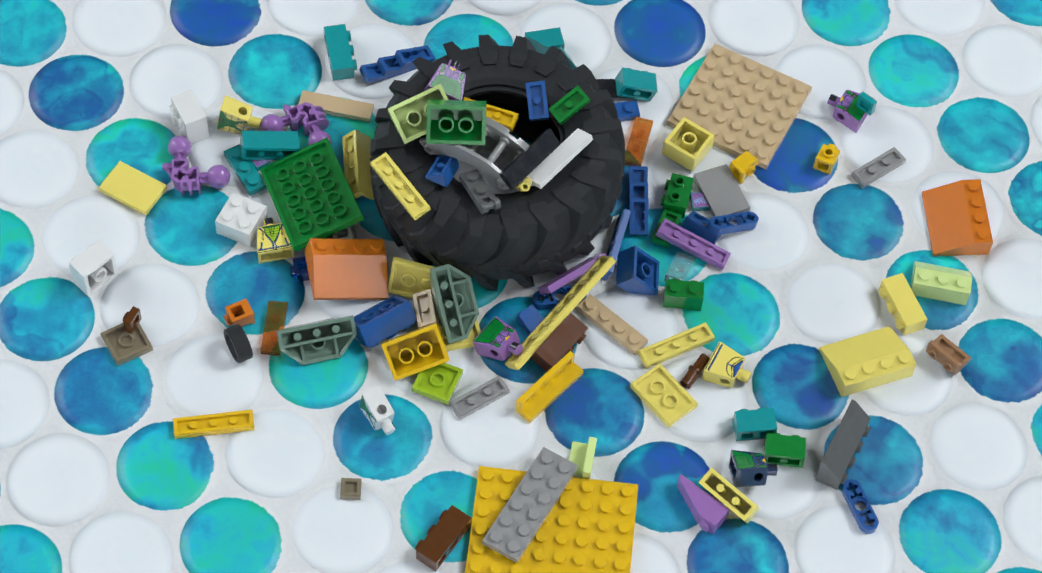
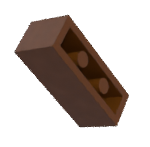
[531,313,588,372]
[415,505,472,572]

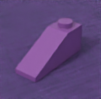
[677,474,729,534]

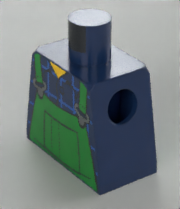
[728,450,778,487]

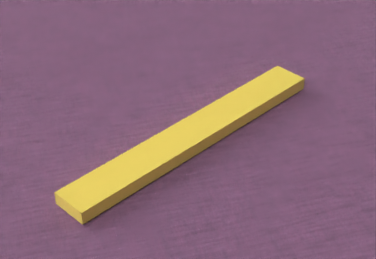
[505,256,616,370]

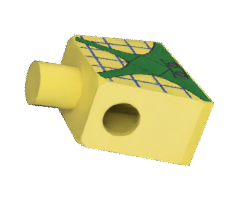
[217,95,262,134]

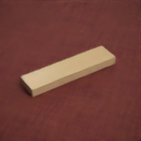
[298,90,374,122]

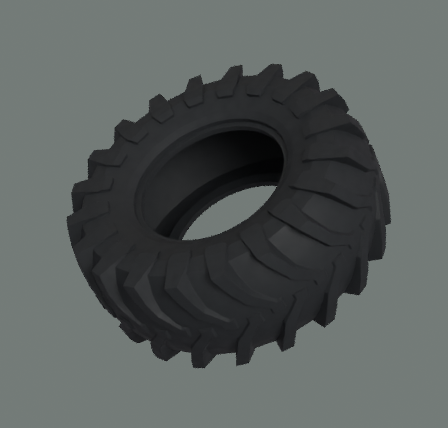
[370,35,625,291]

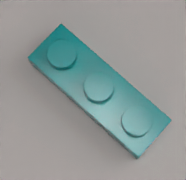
[223,144,266,196]

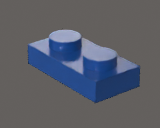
[525,81,549,122]
[614,101,640,122]

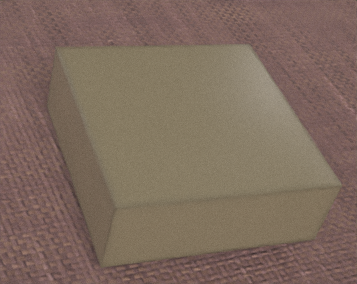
[340,478,362,500]

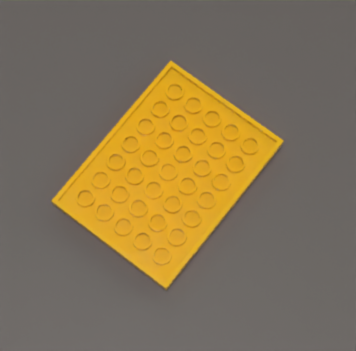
[465,466,638,573]

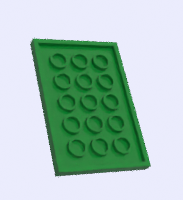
[260,138,364,252]

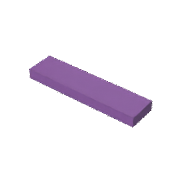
[655,218,731,270]
[538,253,606,294]

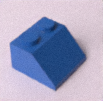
[616,246,660,295]

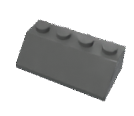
[815,400,871,490]

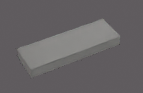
[851,147,906,188]
[449,376,510,420]

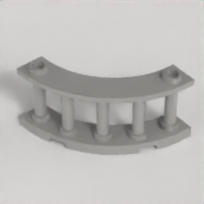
[419,117,529,190]

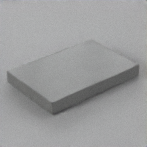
[693,164,751,217]

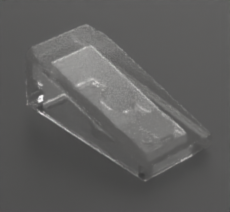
[664,251,696,282]

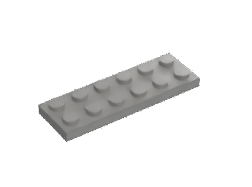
[482,447,578,563]

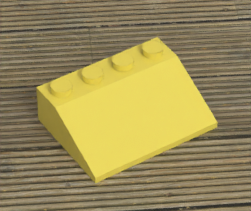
[819,326,917,397]

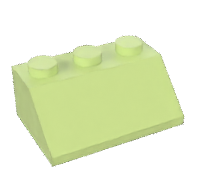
[388,84,448,144]
[910,261,972,305]

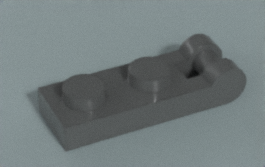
[459,169,501,214]

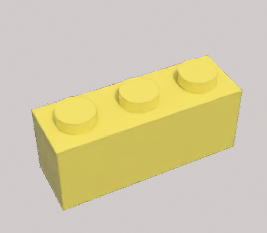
[878,273,928,336]
[699,467,760,524]

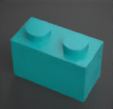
[615,67,657,101]
[733,407,777,441]

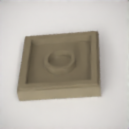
[100,323,153,367]

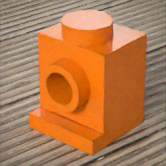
[223,299,255,327]

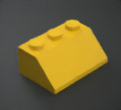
[381,322,450,381]

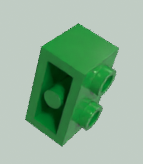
[660,173,694,218]
[663,279,704,311]

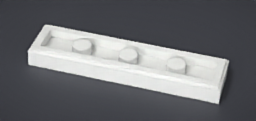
[527,128,593,189]

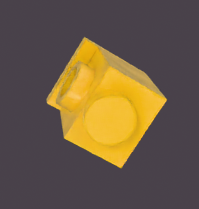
[813,144,840,175]
[730,151,759,184]

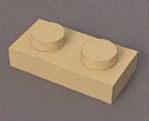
[412,289,439,328]

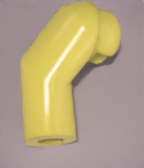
[515,177,532,192]

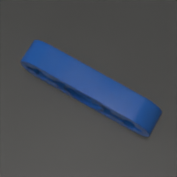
[708,211,759,235]
[532,285,587,310]
[842,479,879,534]

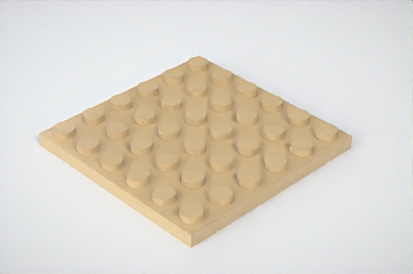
[667,43,812,169]

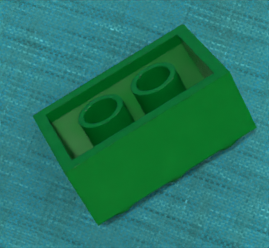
[426,100,486,145]

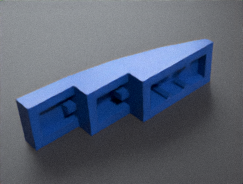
[359,45,435,84]
[629,166,649,236]

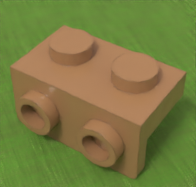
[926,334,971,375]

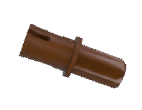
[680,353,710,389]

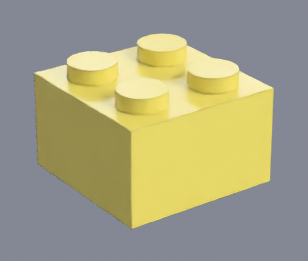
[662,117,715,172]

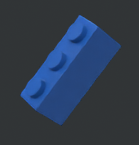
[354,295,417,348]

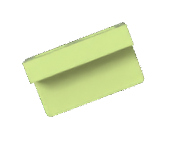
[569,437,597,479]

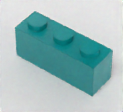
[324,24,357,81]
[240,130,300,160]

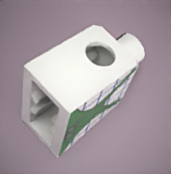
[359,385,396,435]

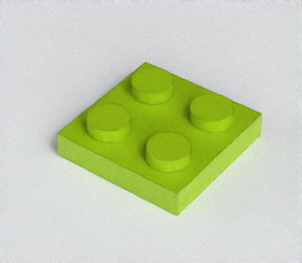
[412,363,463,405]

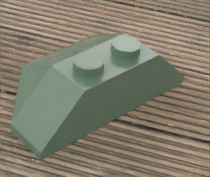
[430,264,479,344]
[276,315,357,365]

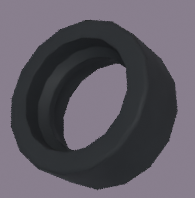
[223,324,253,363]

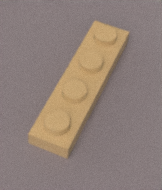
[577,294,648,355]

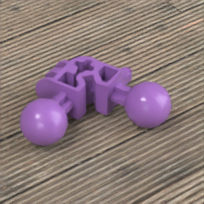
[260,102,332,146]
[162,136,231,196]

